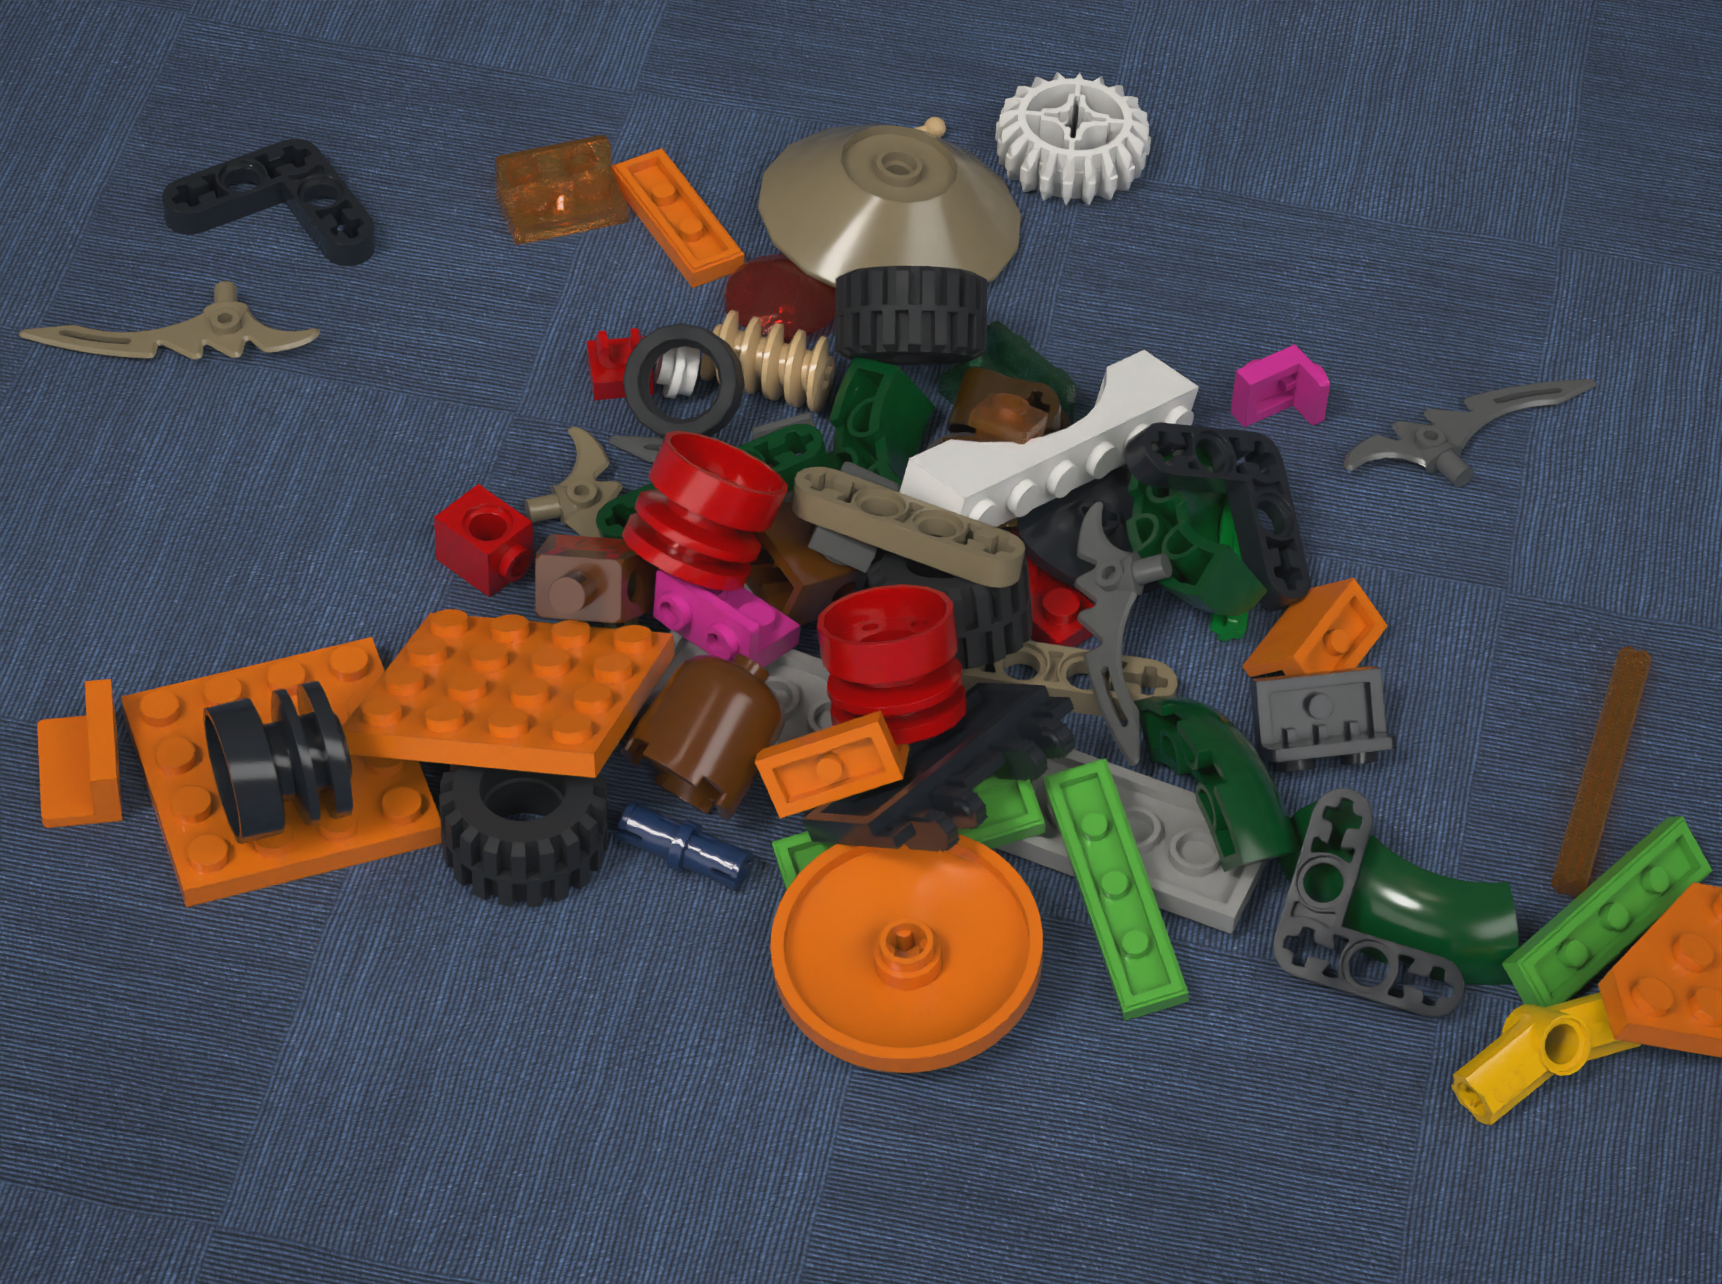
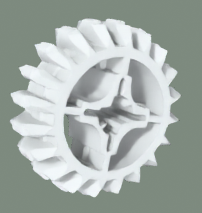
[995,72,1151,205]

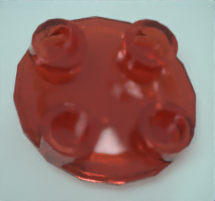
[724,253,836,344]

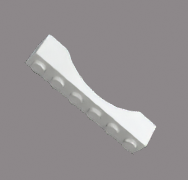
[899,350,1199,527]

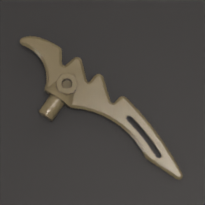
[19,281,320,360]
[524,426,639,629]

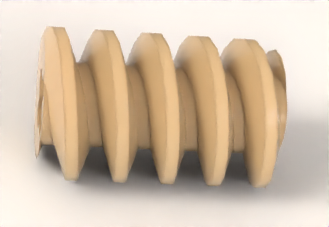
[700,310,835,413]

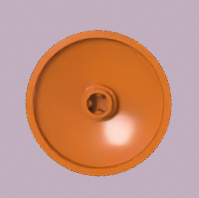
[770,834,1043,1073]

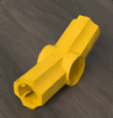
[1451,992,1641,1125]

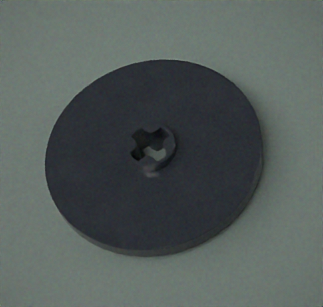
[1006,466,1161,594]

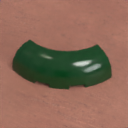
[827,356,935,487]
[1126,446,1267,616]
[1134,695,1300,872]
[1278,800,1519,985]

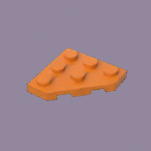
[1598,882,1722,1058]

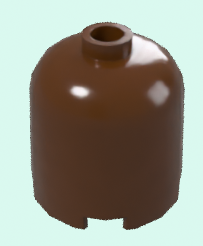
[620,654,785,822]

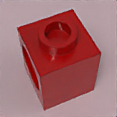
[434,484,534,598]

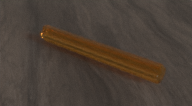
[1551,646,1652,898]

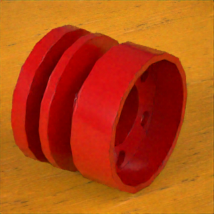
[622,430,788,592]
[817,584,967,745]

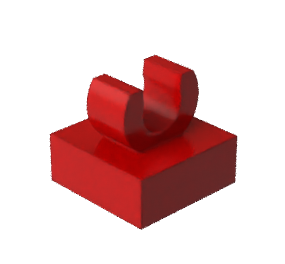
[586,328,654,400]

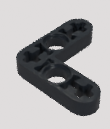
[162,139,375,266]
[1125,422,1310,611]
[1273,788,1466,1019]

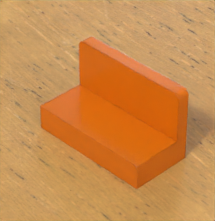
[1242,577,1388,677]
[37,679,123,828]
[755,710,910,819]

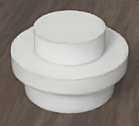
[655,346,700,399]

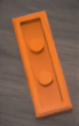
[611,148,745,288]

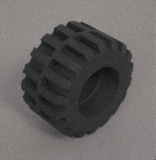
[835,266,987,365]
[868,551,1033,670]
[439,764,607,907]

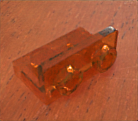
[495,135,628,246]

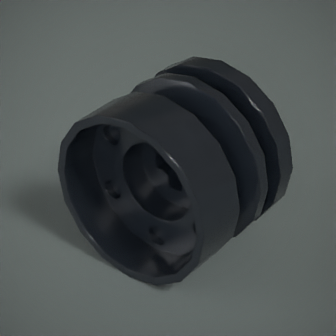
[203,680,353,844]

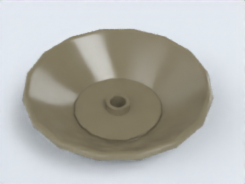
[758,123,1021,288]

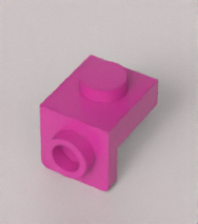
[1230,344,1330,427]

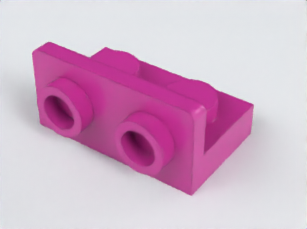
[653,569,801,668]

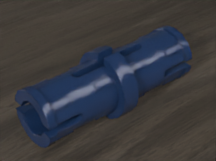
[616,801,753,891]

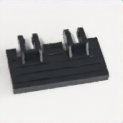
[802,683,1076,852]

